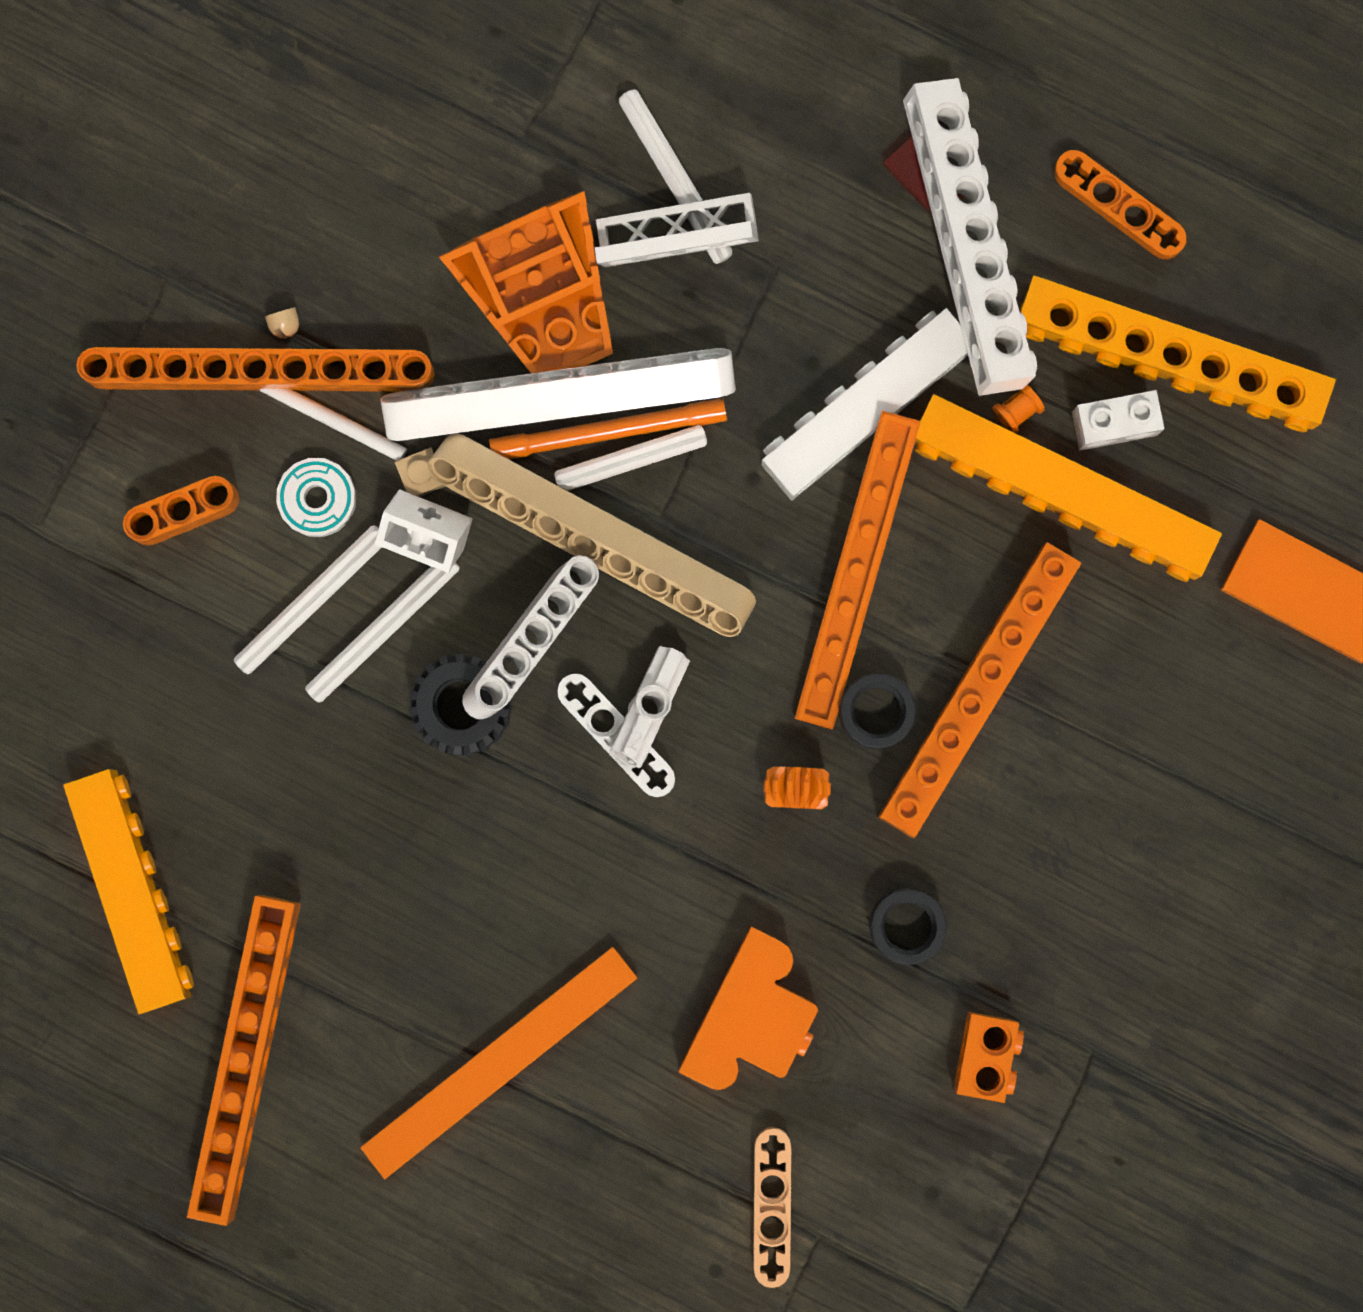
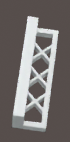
[595,193,759,267]

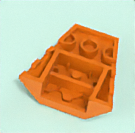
[439,191,613,373]

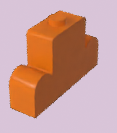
[678,926,818,1090]

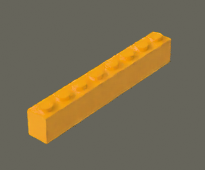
[914,394,1222,582]

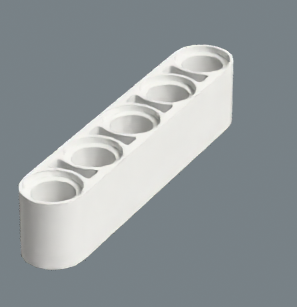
[463,555,599,719]

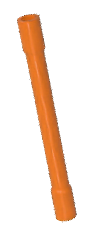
[489,398,727,460]

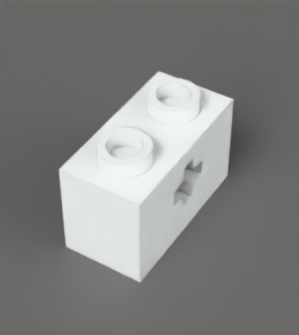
[375,490,473,573]

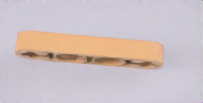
[753,1127,791,1288]

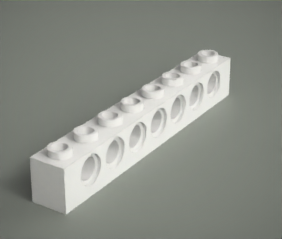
[903,78,1037,396]

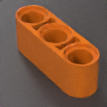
[123,476,240,546]

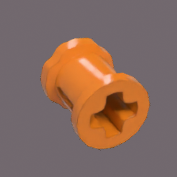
[992,385,1045,433]

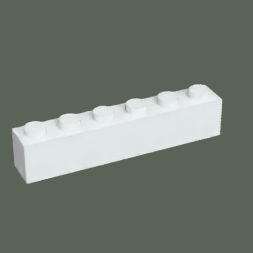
[761,308,968,501]

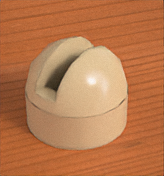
[265,307,299,339]

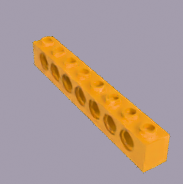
[1019,275,1336,432]

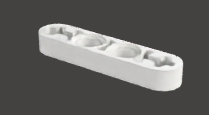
[557,674,675,797]

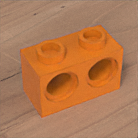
[953,1011,1024,1103]

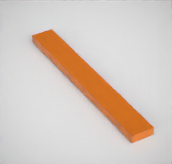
[795,411,921,729]
[360,947,638,1179]

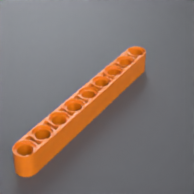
[76,347,435,392]

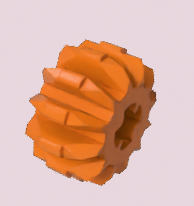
[763,766,831,809]

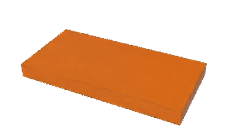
[1220,519,1363,664]

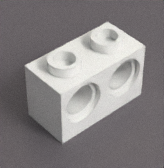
[1071,390,1164,451]

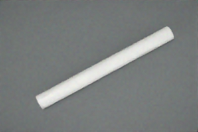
[260,389,407,461]

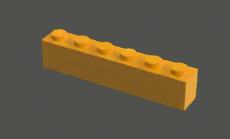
[63,769,194,1015]

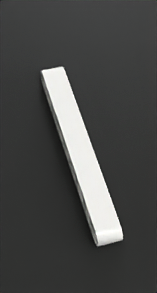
[380,348,736,441]

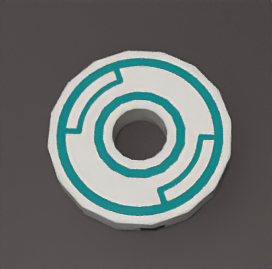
[276,458,356,537]

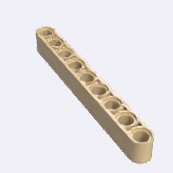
[427,433,756,637]

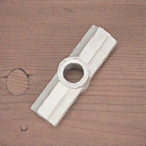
[609,646,690,768]

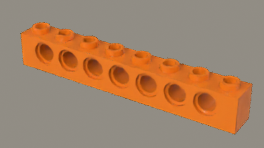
[877,542,1081,838]
[187,895,301,1226]

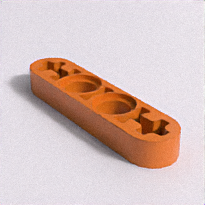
[1054,150,1186,259]

